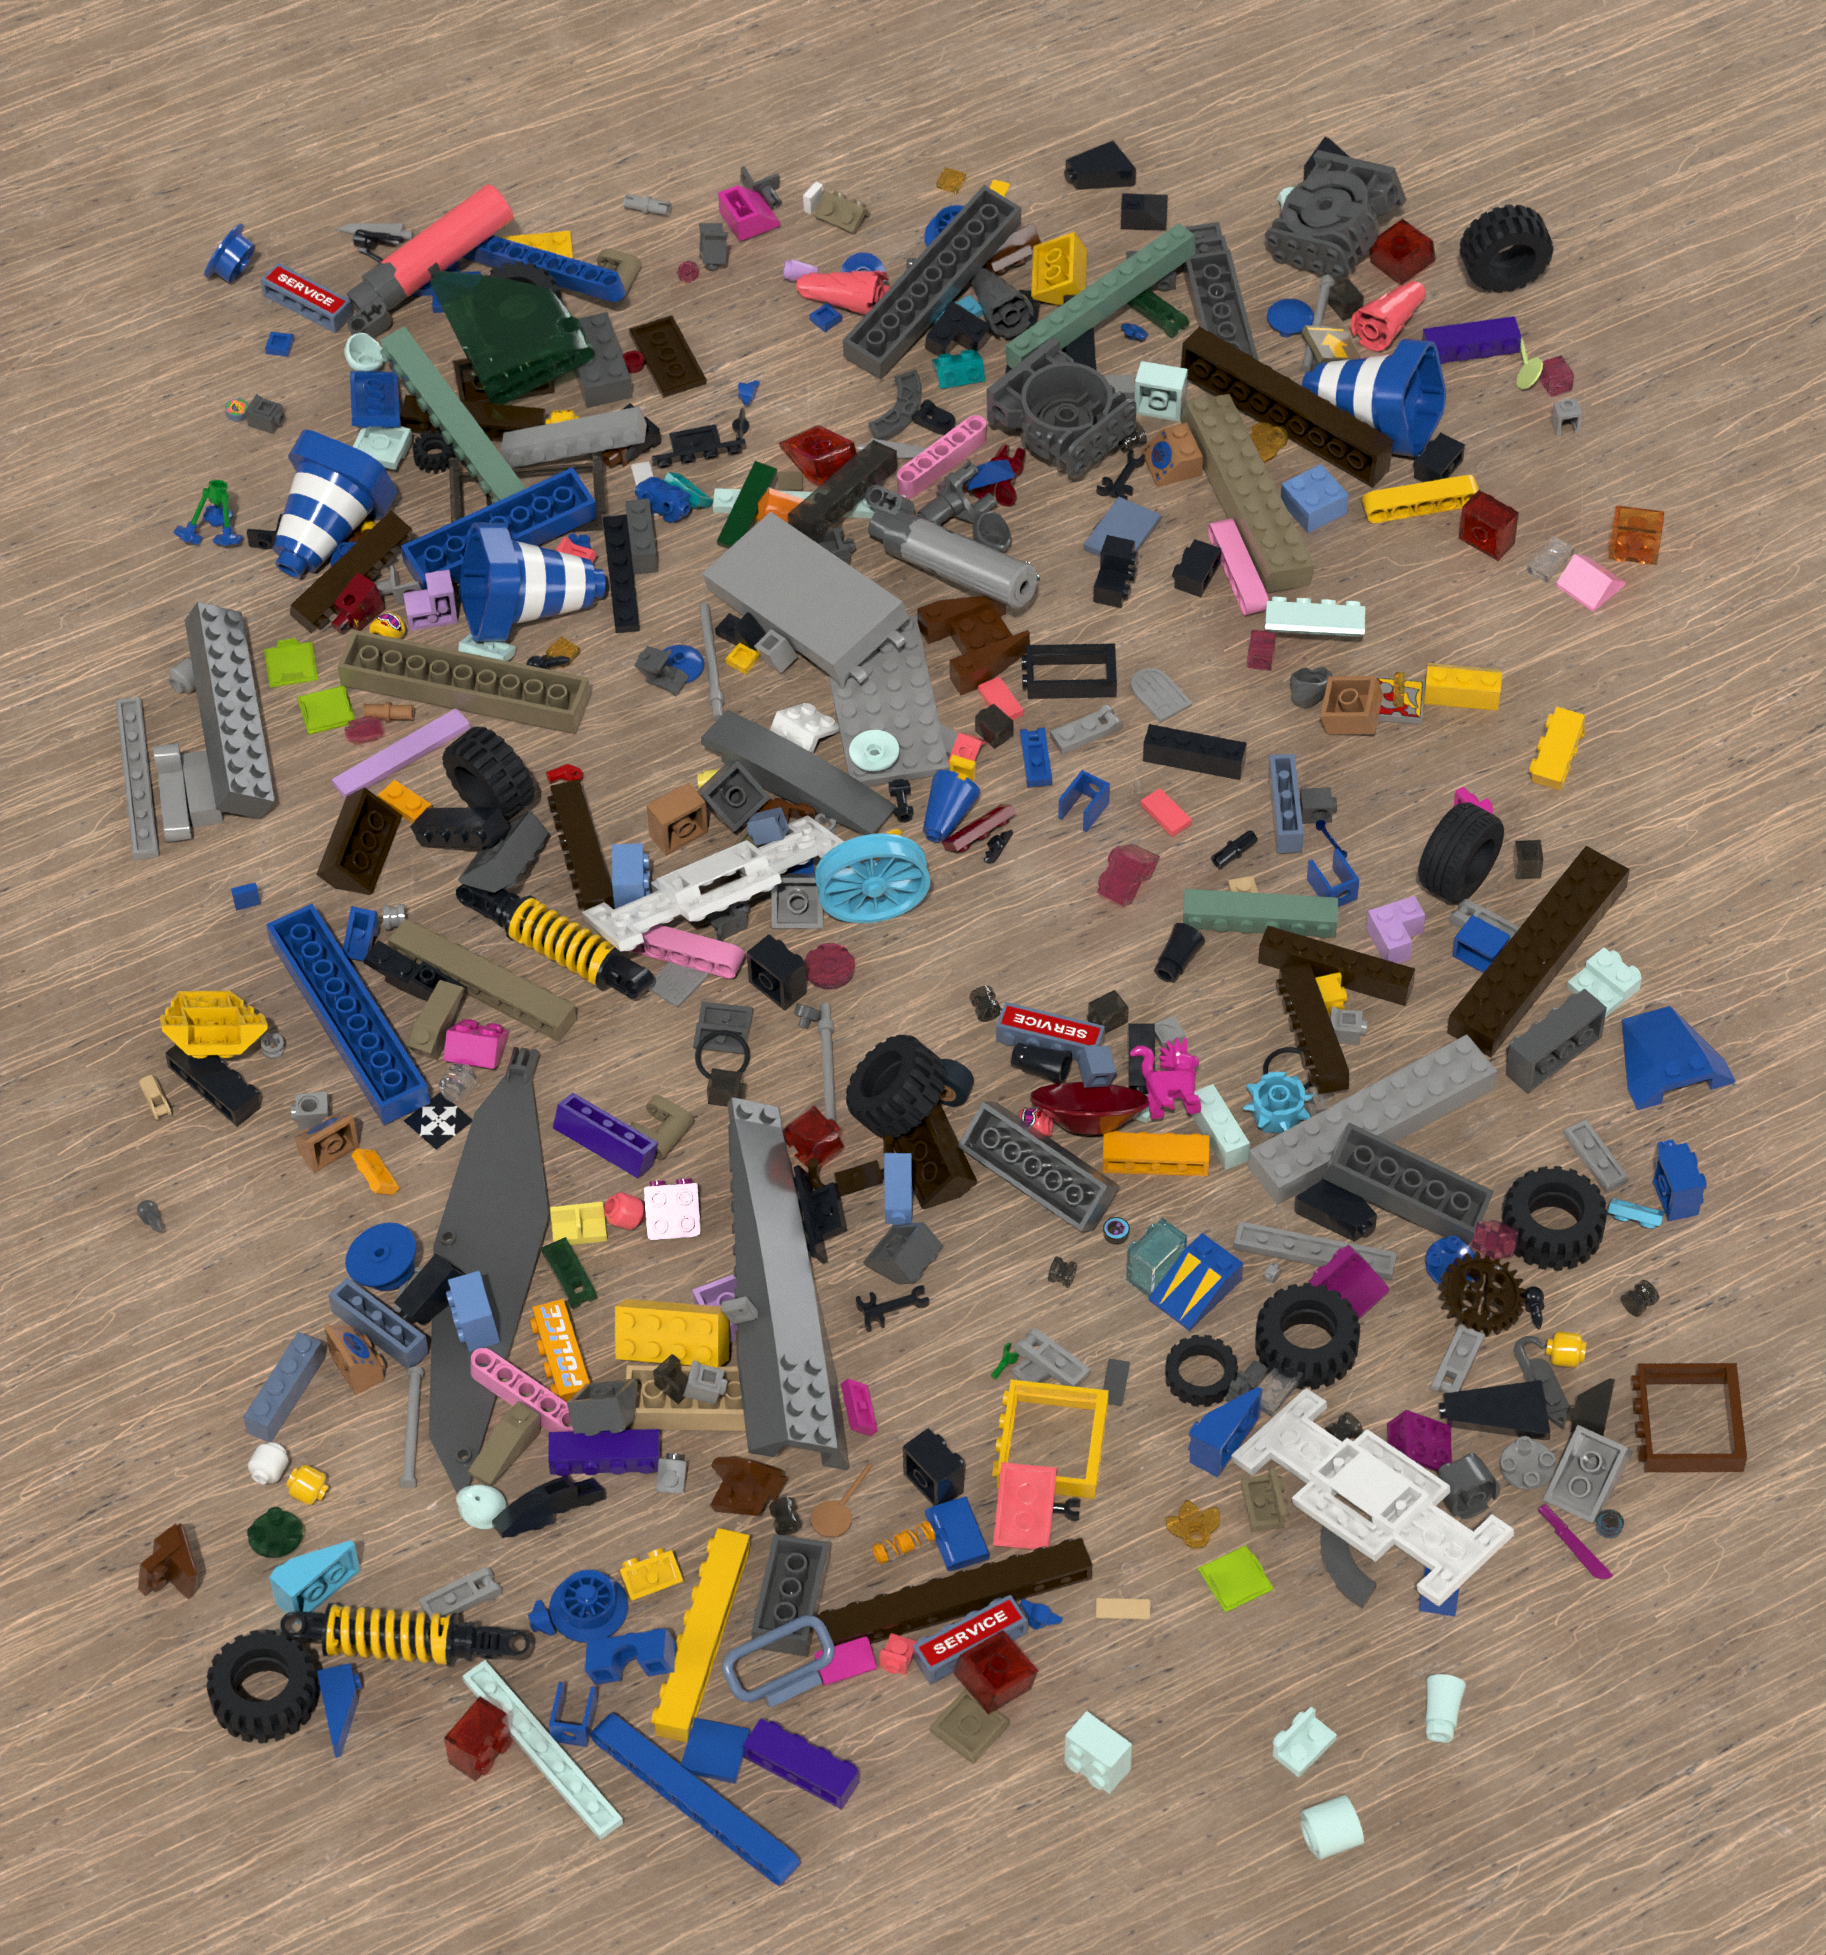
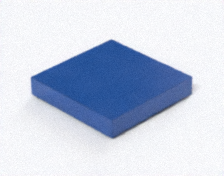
[681,1718,750,1784]

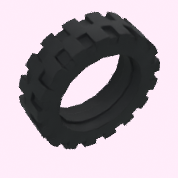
[1165,1335,1238,1407]

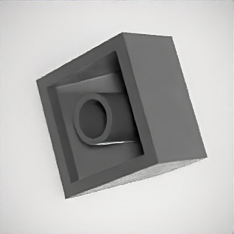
[697,759,771,832]
[863,1222,943,1284]
[567,1378,638,1436]

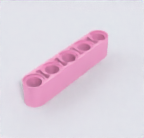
[897,415,987,498]
[1208,518,1269,616]
[630,924,745,978]
[470,1348,573,1432]

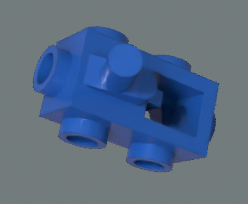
[635,477,691,522]

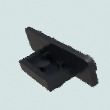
[651,424,746,468]
[793,1165,847,1264]

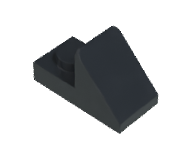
[715,612,766,652]

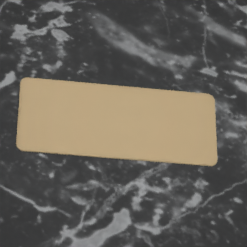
[1096,1598,1150,1619]

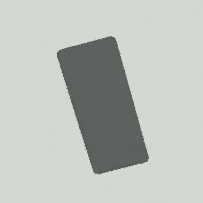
[1103,1359,1130,1406]

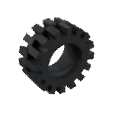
[412,429,457,474]

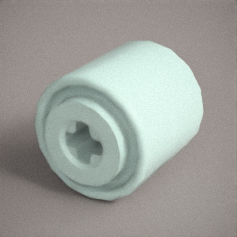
[1300,1795,1364,1860]

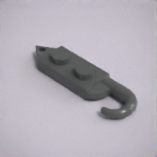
[1514,1336,1570,1429]

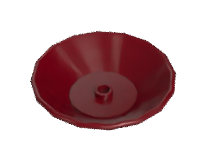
[1030,1082,1150,1135]

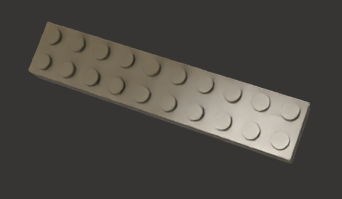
[1180,394,1315,593]
[338,630,590,734]

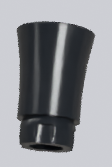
[1154,923,1205,983]
[1011,1043,1072,1085]

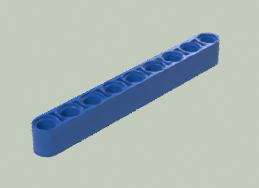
[462,235,626,302]
[590,1713,800,1886]

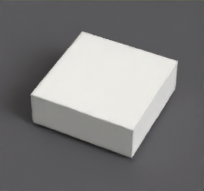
[803,182,823,215]

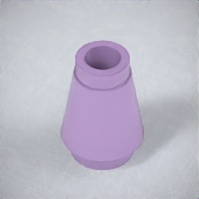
[783,259,817,282]

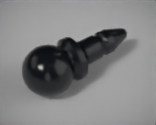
[526,655,571,670]
[1523,1286,1545,1329]

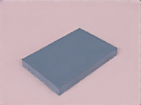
[1084,497,1161,557]

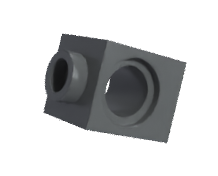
[1300,787,1337,824]

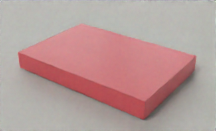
[993,1462,1057,1550]

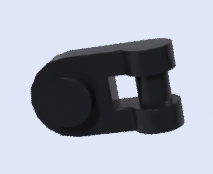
[911,399,955,435]

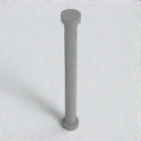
[400,1367,424,1489]

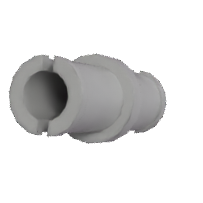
[623,194,671,216]

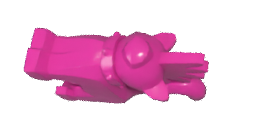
[1130,1038,1201,1119]

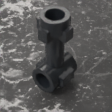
[888,779,913,822]

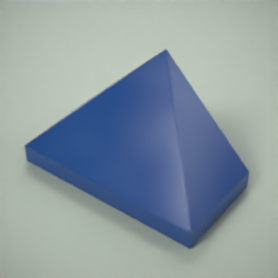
[965,459,1015,490]

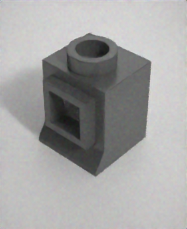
[245,394,285,434]

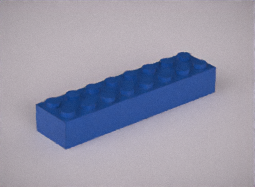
[401,467,597,590]

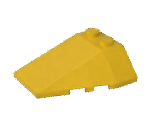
[160,990,268,1058]

